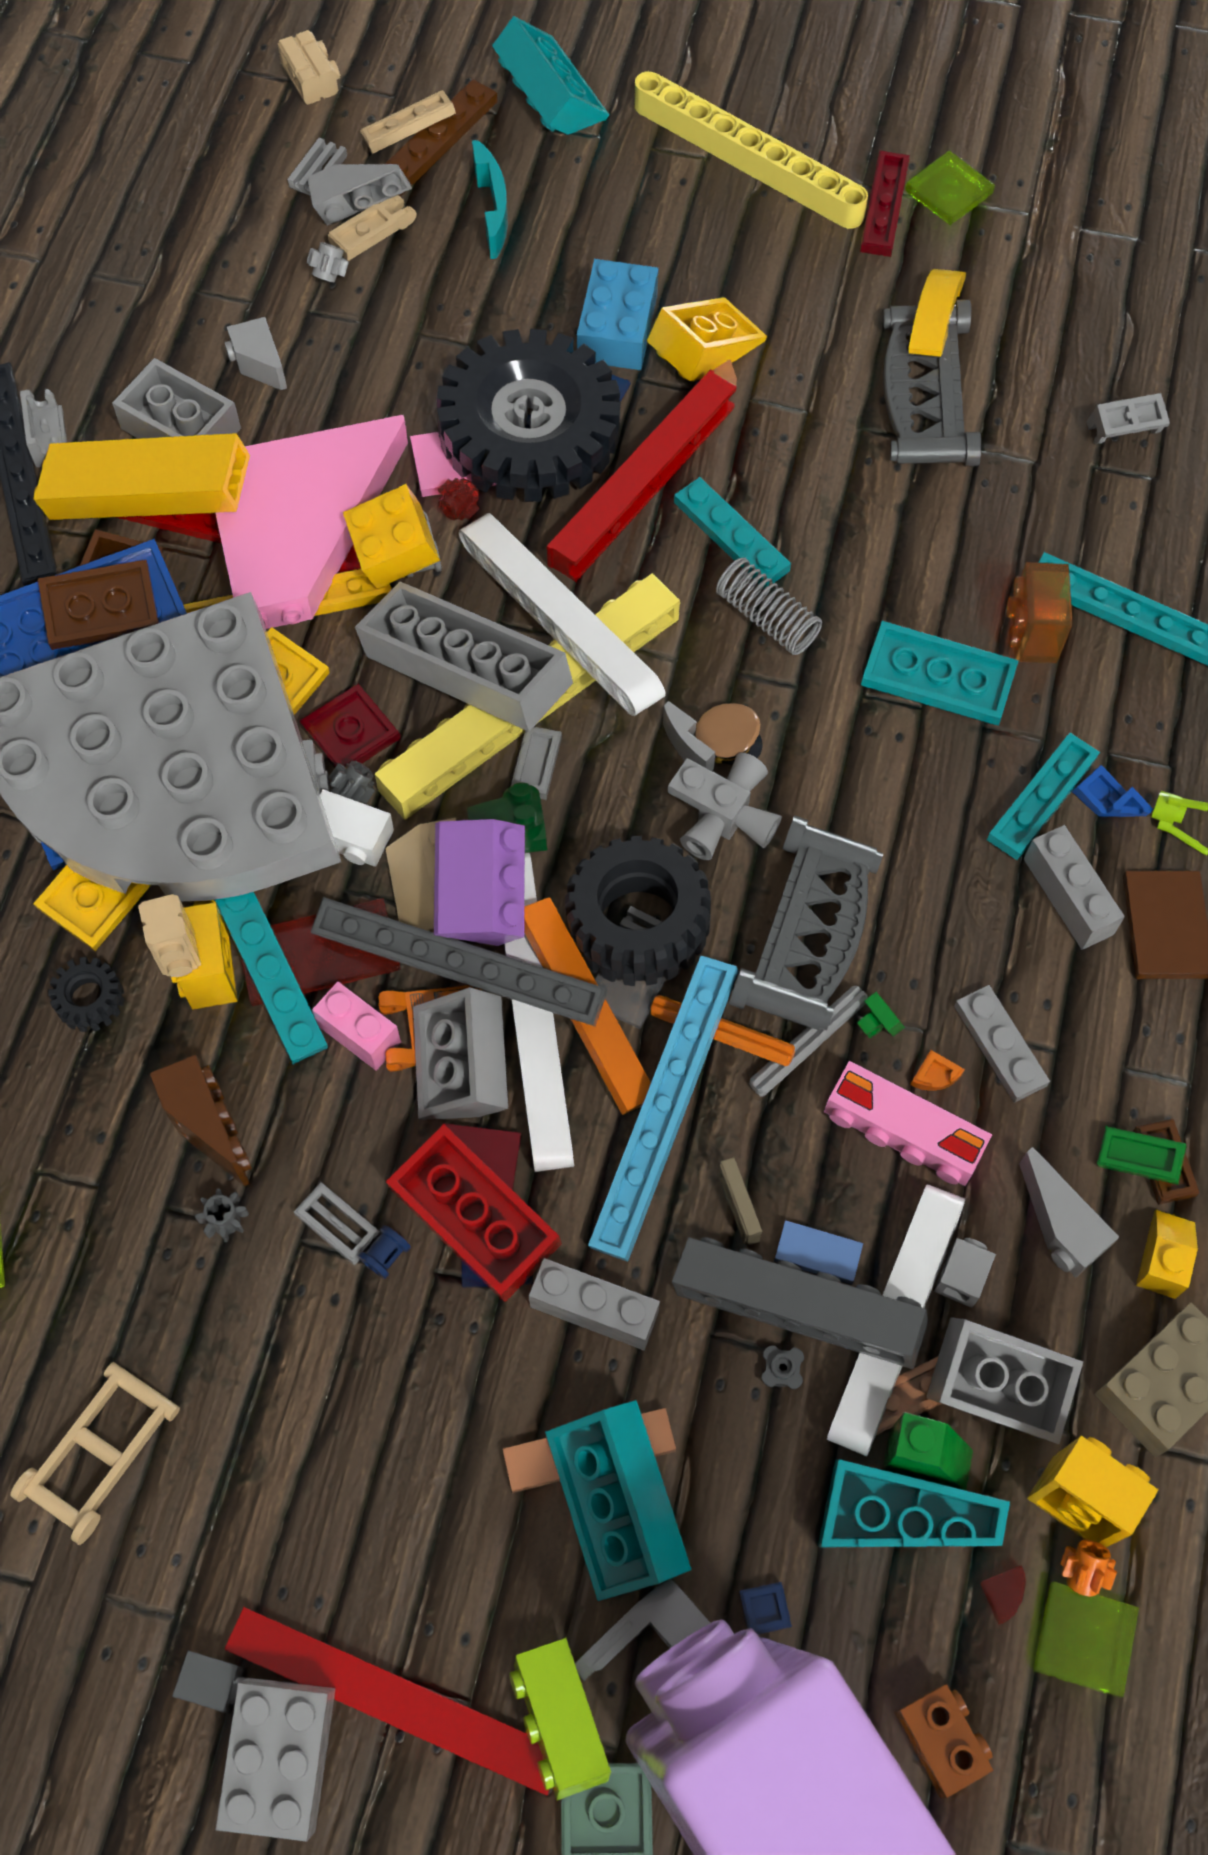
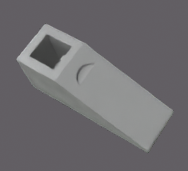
[307,164,412,226]

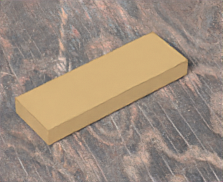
[360,90,456,154]

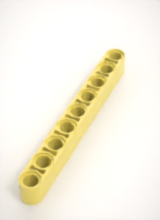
[634,72,868,229]

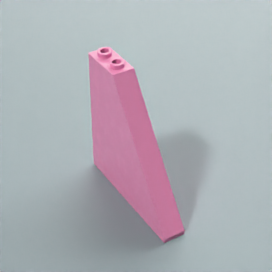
[215,415,408,629]

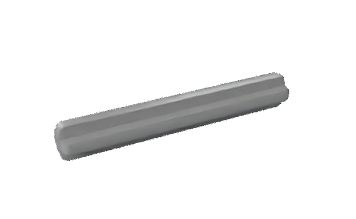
[749,986,868,1097]

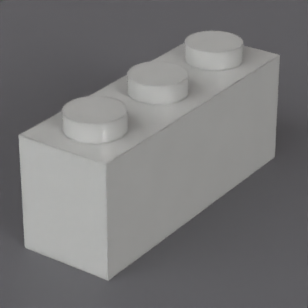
[1024,825,1125,950]
[529,1258,660,1351]

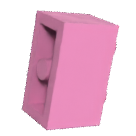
[312,982,401,1071]

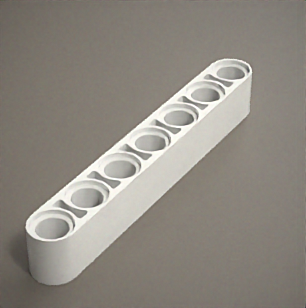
[827,1184,965,1457]

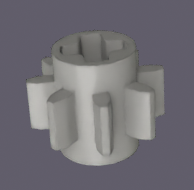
[307,242,349,282]

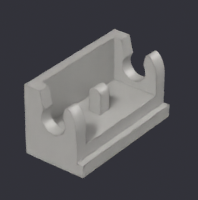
[20,389,67,468]
[1086,393,1170,444]

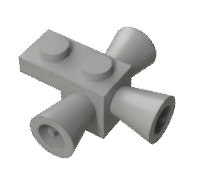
[668,753,782,860]

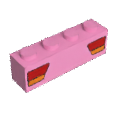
[824,1061,992,1186]

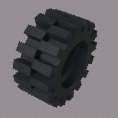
[48,957,125,1032]

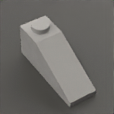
[1019,1147,1119,1278]

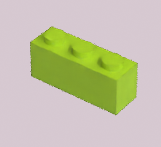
[509,1638,611,1800]

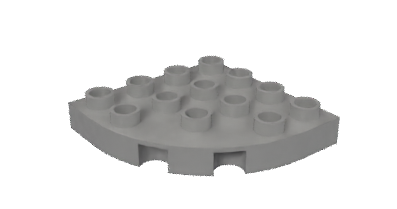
[0,592,341,902]

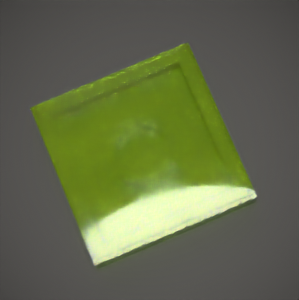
[905,150,995,226]
[1033,1582,1139,1698]

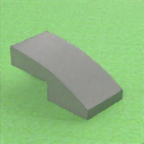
[663,701,715,771]

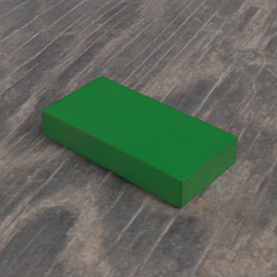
[1097,1126,1187,1185]

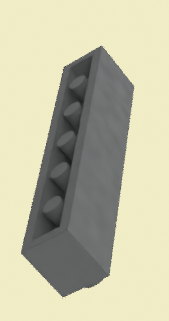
[672,1237,928,1369]

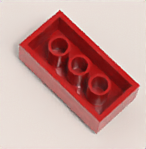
[386,1124,562,1302]

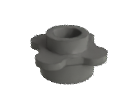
[762,1346,804,1390]

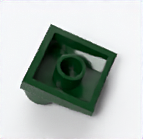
[467,783,548,853]

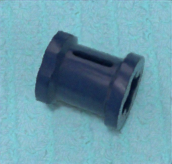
[358,1225,411,1279]

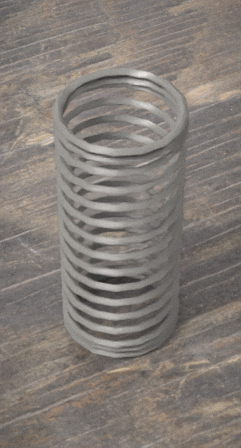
[716,558,822,655]

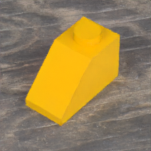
[1136,1210,1198,1299]

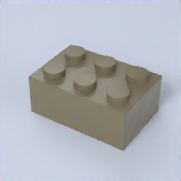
[1094,1302,1208,1458]

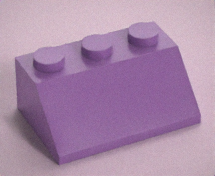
[434,819,525,946]

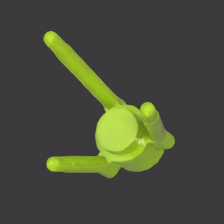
[1151,790,1208,855]

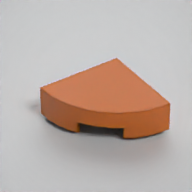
[910,1050,965,1091]

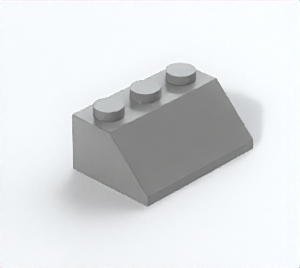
[413,987,508,1120]

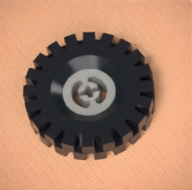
[436,329,621,502]

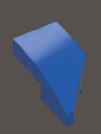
[1072,765,1154,817]

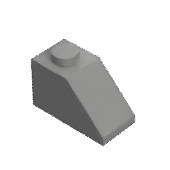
[224,317,287,390]

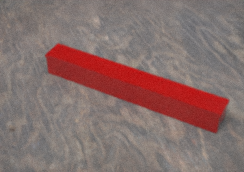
[547,369,737,582]

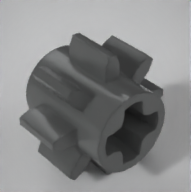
[329,761,376,804]
[195,1188,249,1242]

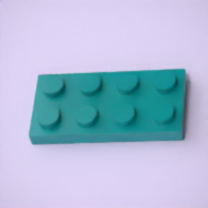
[861,621,1019,726]

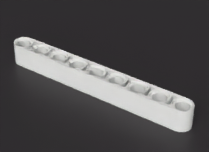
[458,513,665,716]
[504,853,574,1172]

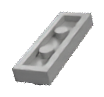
[954,985,1050,1103]

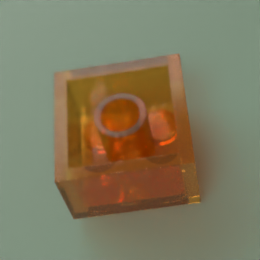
[1007,562,1072,663]

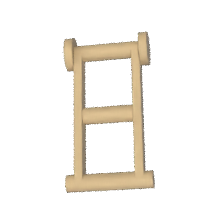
[11,1362,180,1545]

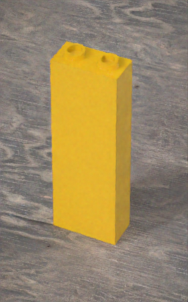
[34,433,250,520]

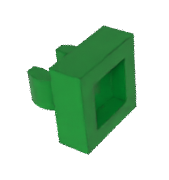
[857,992,905,1038]

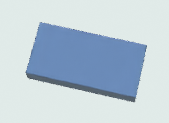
[774,1220,863,1285]

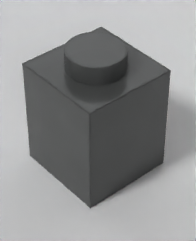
[172,1651,246,1714]

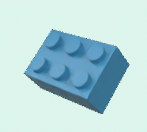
[577,259,659,370]

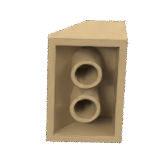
[385,818,459,940]

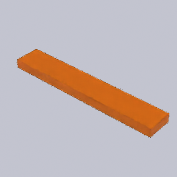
[524,897,651,1115]

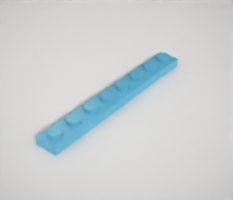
[588,956,739,1262]

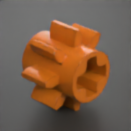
[1060,1540,1117,1597]

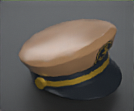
[695,703,763,765]

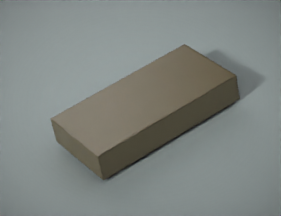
[718,1157,762,1246]

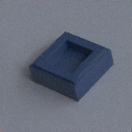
[739,1582,792,1635]

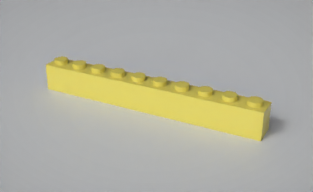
[375,573,680,820]

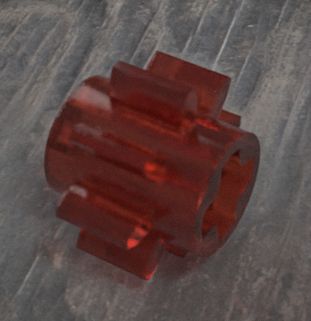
[438,478,480,521]

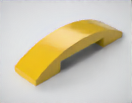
[908,269,966,357]

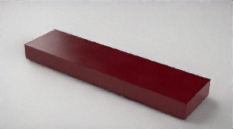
[860,151,910,257]

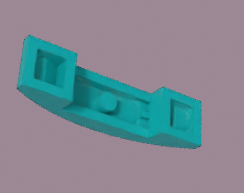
[472,140,508,259]

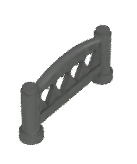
[883,300,981,467]
[729,815,883,1030]

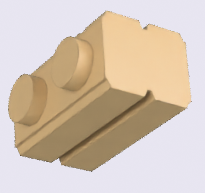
[277,30,340,105]
[138,894,201,977]

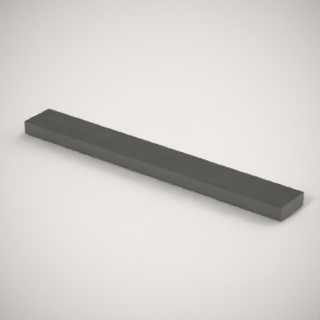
[311,897,608,1027]

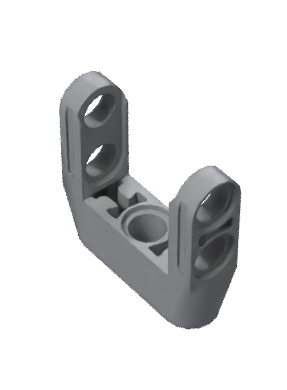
[575,1579,710,1681]

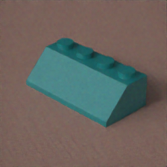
[492,16,610,135]
[545,1400,692,1601]

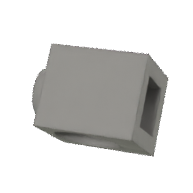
[934,1238,996,1308]

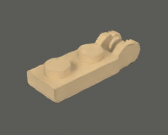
[328,195,417,261]

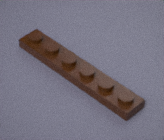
[380,79,498,203]

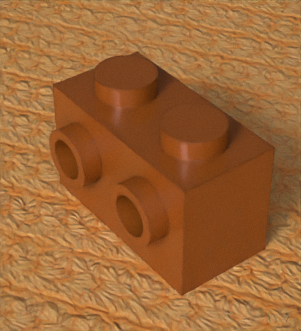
[894,1684,994,1798]

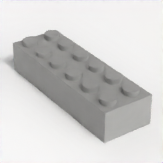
[355,581,573,732]

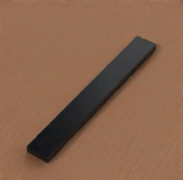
[0,362,58,586]

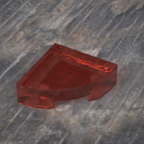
[980,1565,1026,1625]

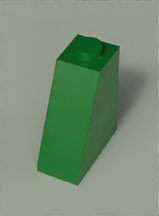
[882,1412,973,1491]

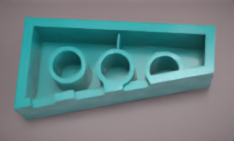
[817,1459,1010,1547]

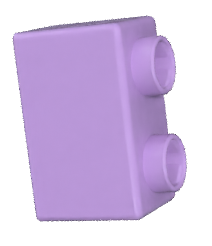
[626,1620,956,1855]

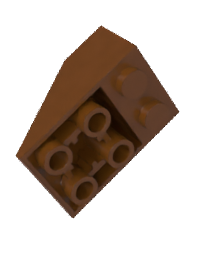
[150,1055,252,1186]

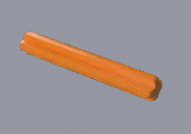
[650,995,795,1066]

